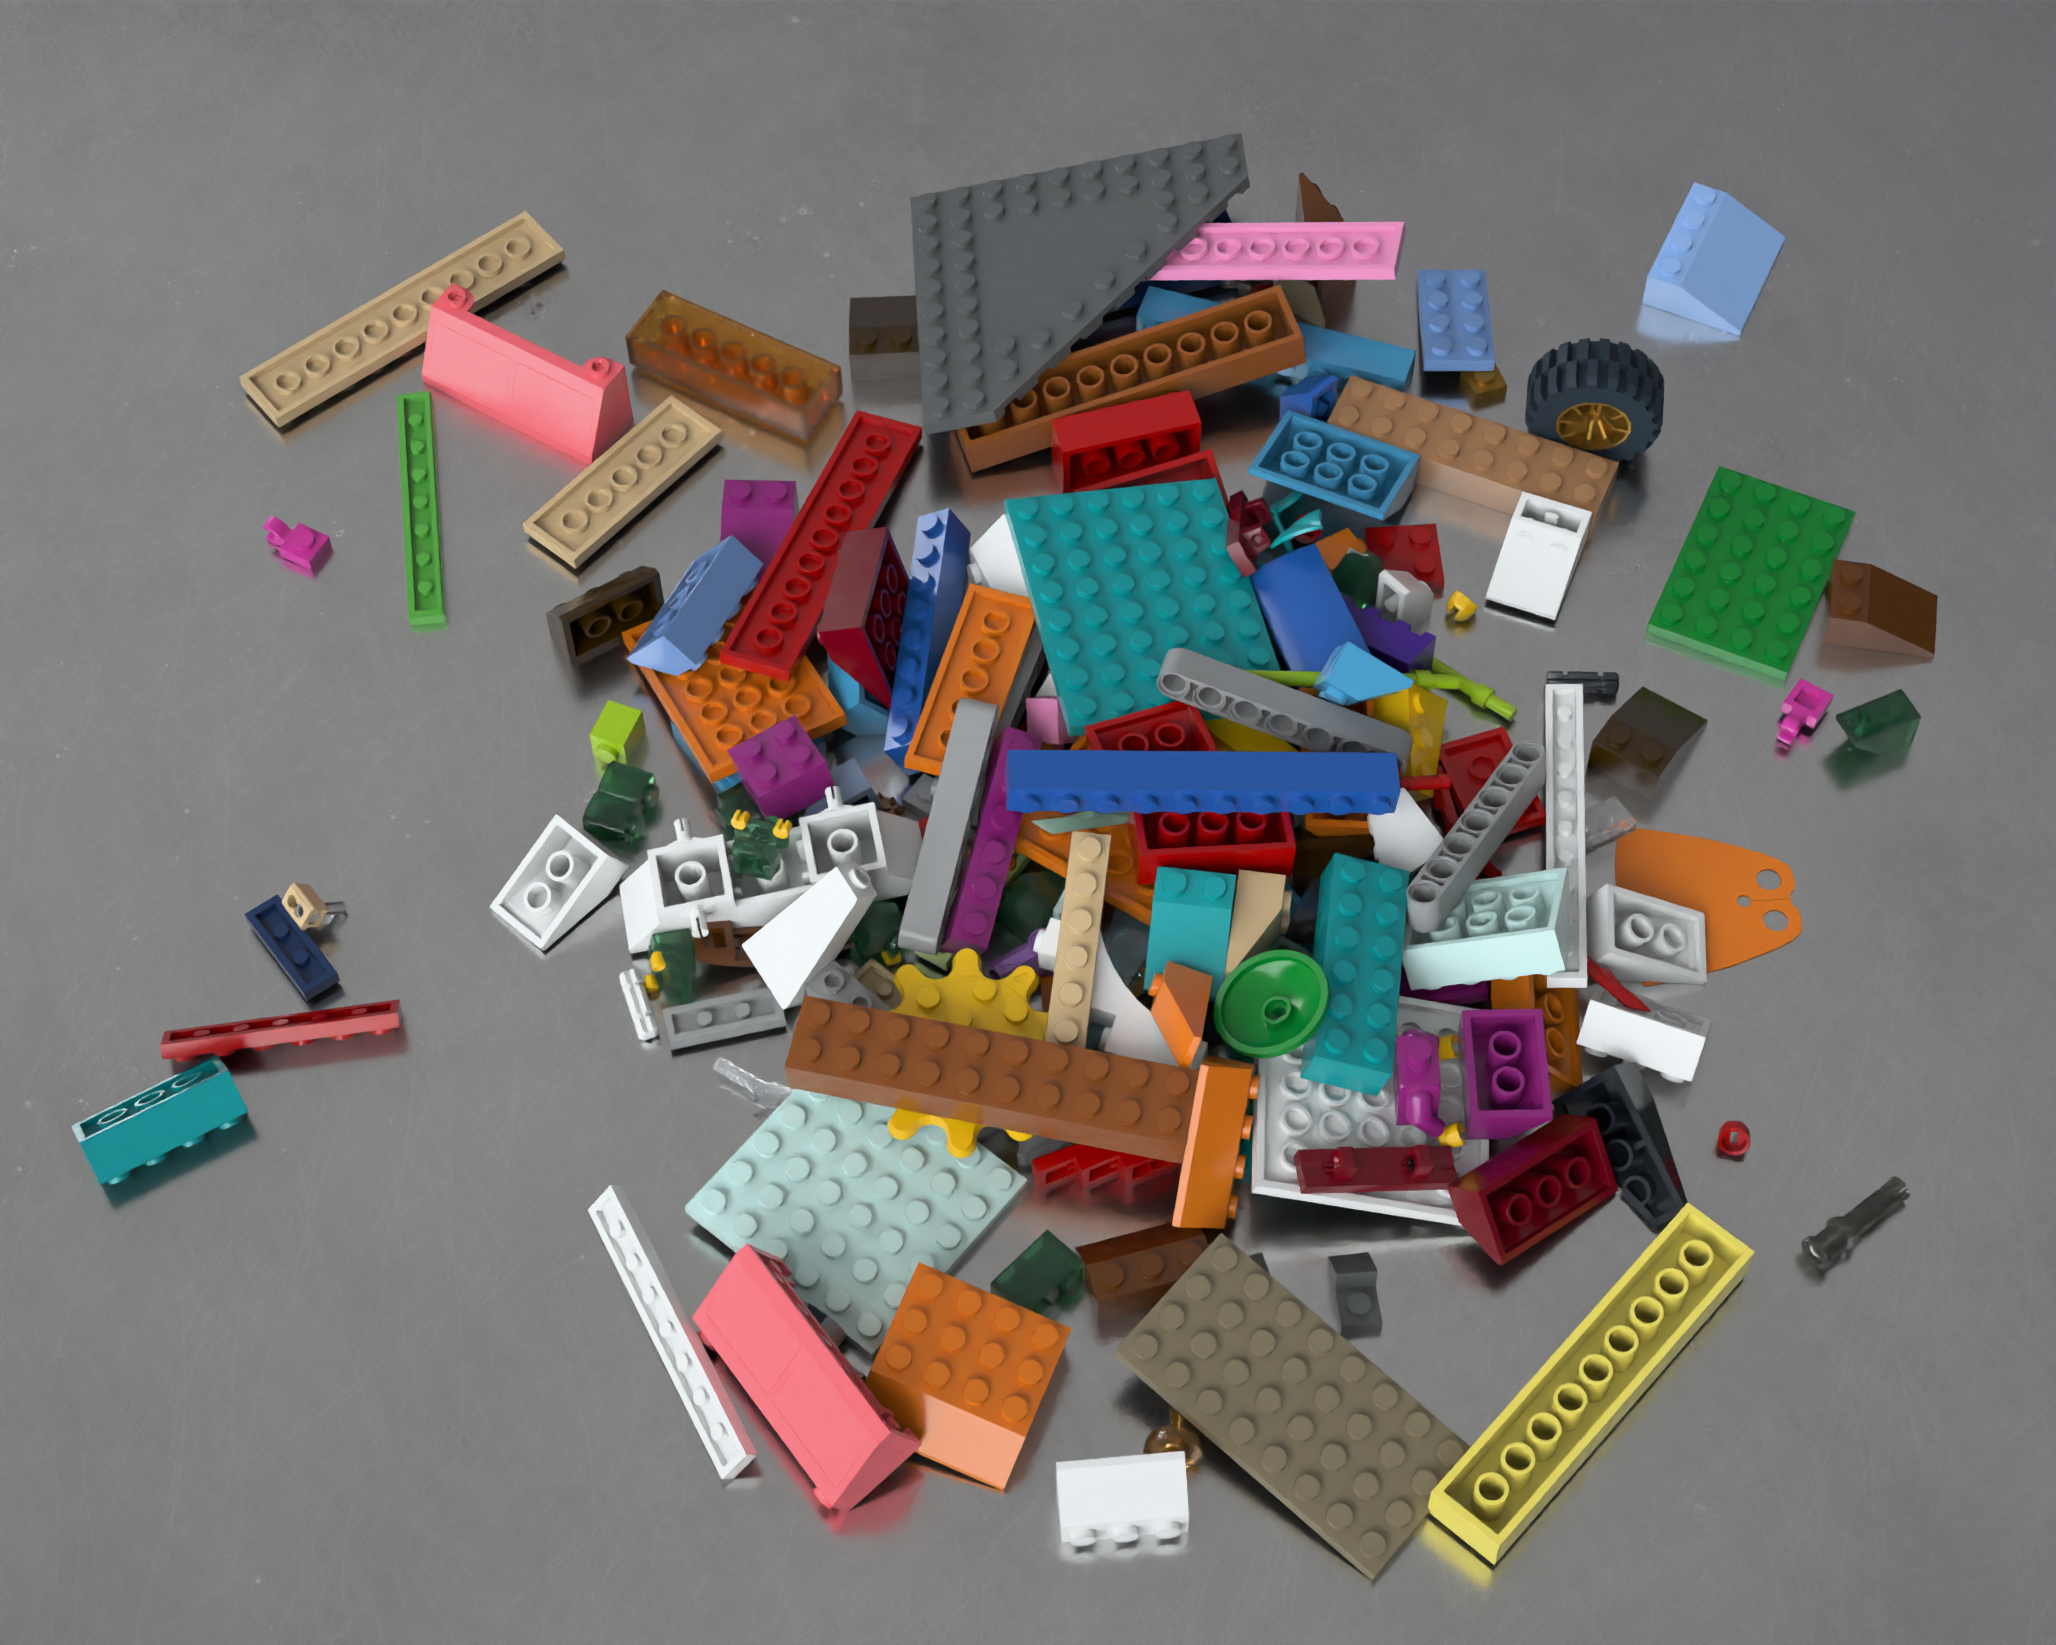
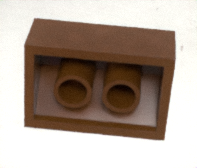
[1075,1222,1209,1322]

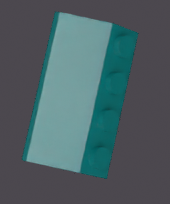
[71,1056,249,1185]

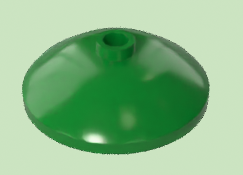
[1213,950,1331,1058]

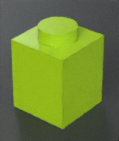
[589,700,646,766]

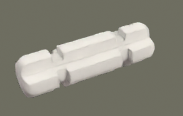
[619,969,659,1041]

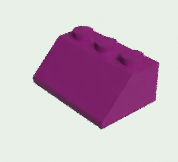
[1458,1009,1553,1140]

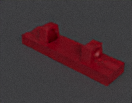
[1226,490,1273,578]
[1294,1144,1458,1194]

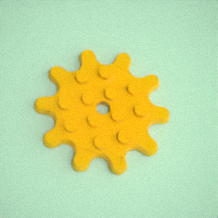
[888,948,1049,1159]

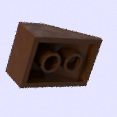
[1822,559,1938,658]

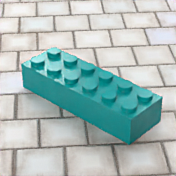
[1300,853,1410,1096]

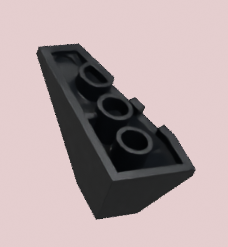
[1551,1062,1688,1228]

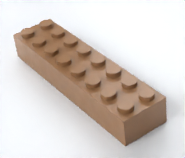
[1327,375,1619,541]

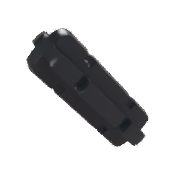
[1545,671,1619,694]

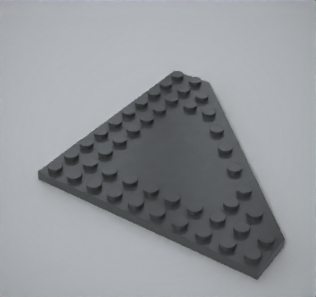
[910,133,1250,435]

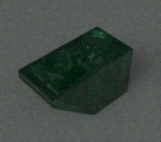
[1835,689,1921,755]
[995,870,1066,941]

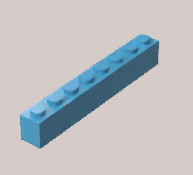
[1136,286,1416,393]

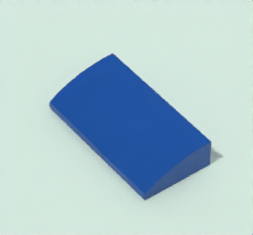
[1249,543,1370,689]

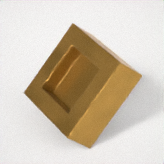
[1460,363,1507,404]

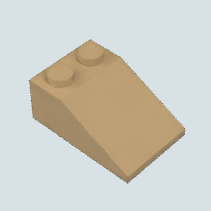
[1225,870,1292,979]

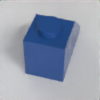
[1279,375,1338,423]

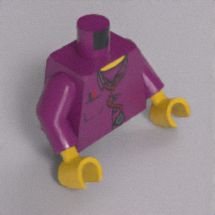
[1393,1028,1466,1149]

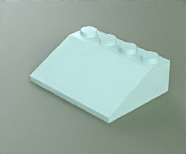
[1402,867,1570,990]

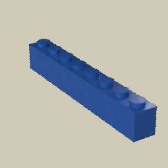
[884,508,971,775]

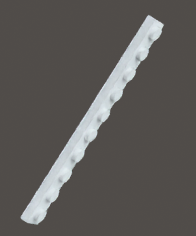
[1545,684,1587,988]

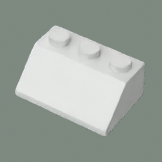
[967,514,1037,627]
[1576,984,1713,1083]
[1056,1451,1189,1546]

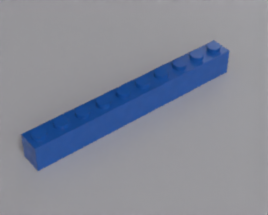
[1005,750,1401,815]

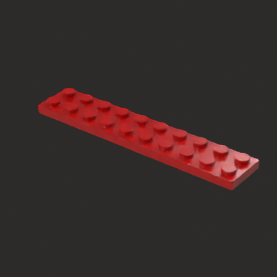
[720,410,923,682]

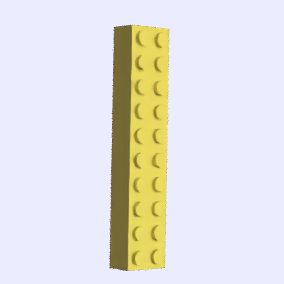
[1428,1203,1755,1565]

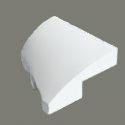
[1367,787,1443,880]

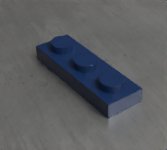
[244,894,340,1001]

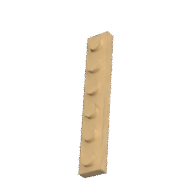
[1045,831,1111,1049]

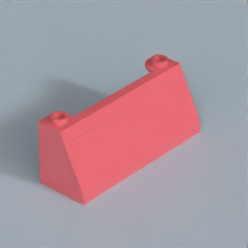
[422,282,634,465]
[692,1243,923,1512]

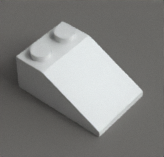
[490,814,629,951]
[1586,883,1707,985]

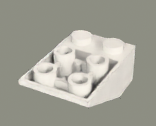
[1485,492,1592,620]

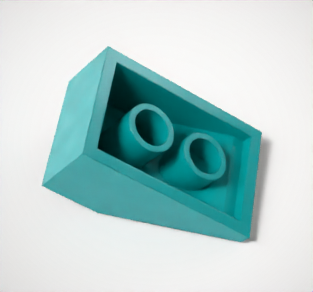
[1143,866,1236,1001]

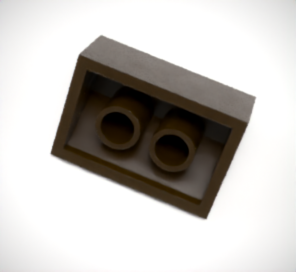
[546,565,664,664]

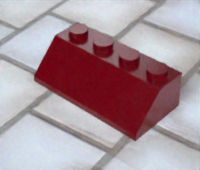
[1447,1113,1619,1265]

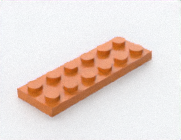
[904,583,1036,776]

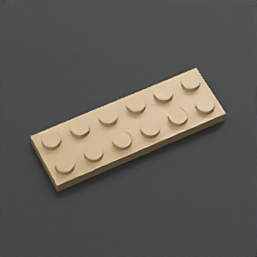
[523,395,723,569]

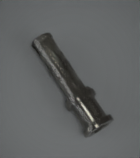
[1801,1176,1910,1270]

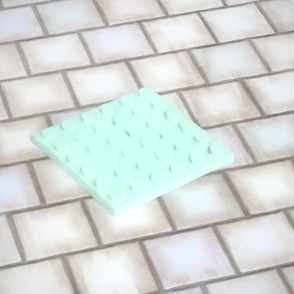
[685,1089,1028,1361]

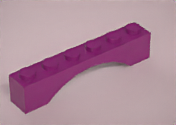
[940,726,1043,956]

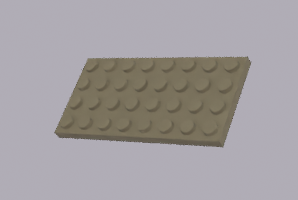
[1113,1233,1471,1581]

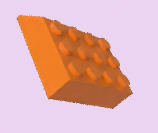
[865,1262,1072,1491]

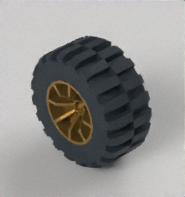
[1525,338,1664,463]

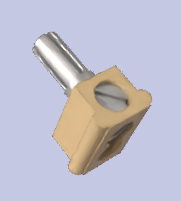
[282,882,346,931]

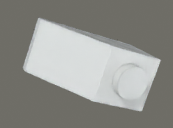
[1375,569,1434,631]

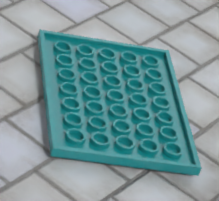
[1004,478,1280,737]

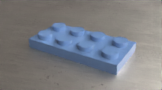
[1416,269,1495,371]

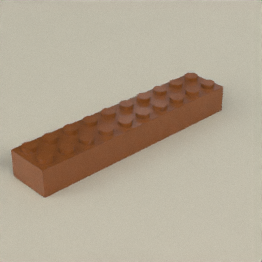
[956,285,1306,473]
[784,995,1199,1164]

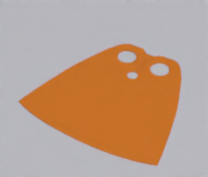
[1615,827,1802,987]

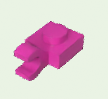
[263,516,331,570]
[1777,678,1834,745]

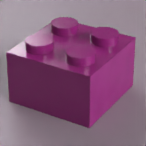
[727,715,835,826]

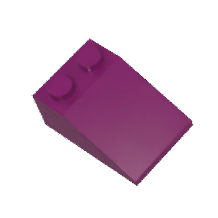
[720,480,799,584]

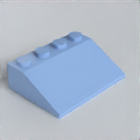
[1642,182,1786,336]

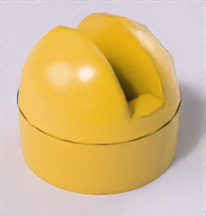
[1446,590,1479,621]

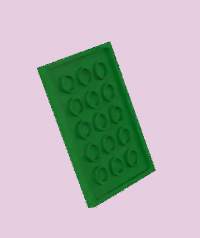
[1646,466,1856,681]

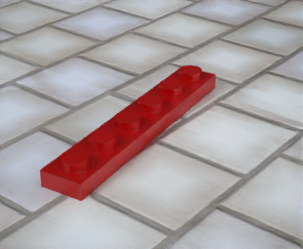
[160,999,402,1062]

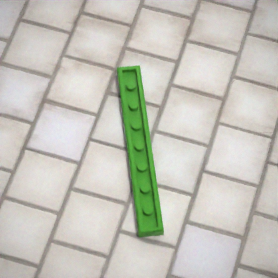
[396,391,447,626]

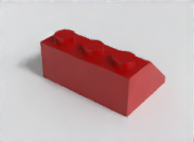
[1084,701,1218,751]

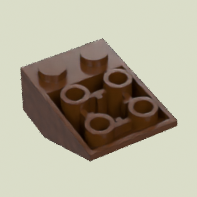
[1295,172,1356,300]

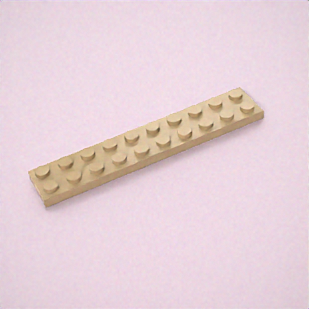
[239,211,566,427]

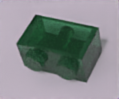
[990,1229,1083,1318]

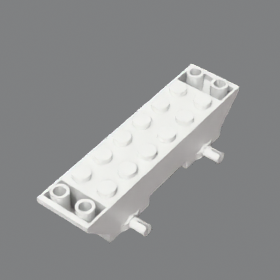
[619,786,922,954]

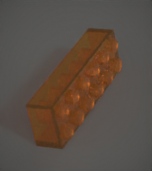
[625,290,843,441]

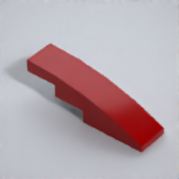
[1032,1144,1179,1191]

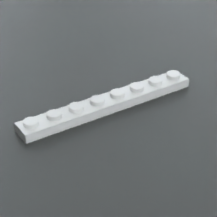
[588,1185,758,1479]

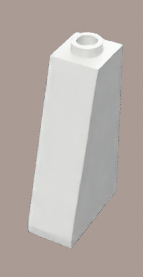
[742,862,877,1010]

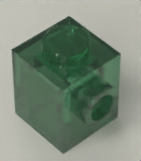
[1331,548,1384,609]

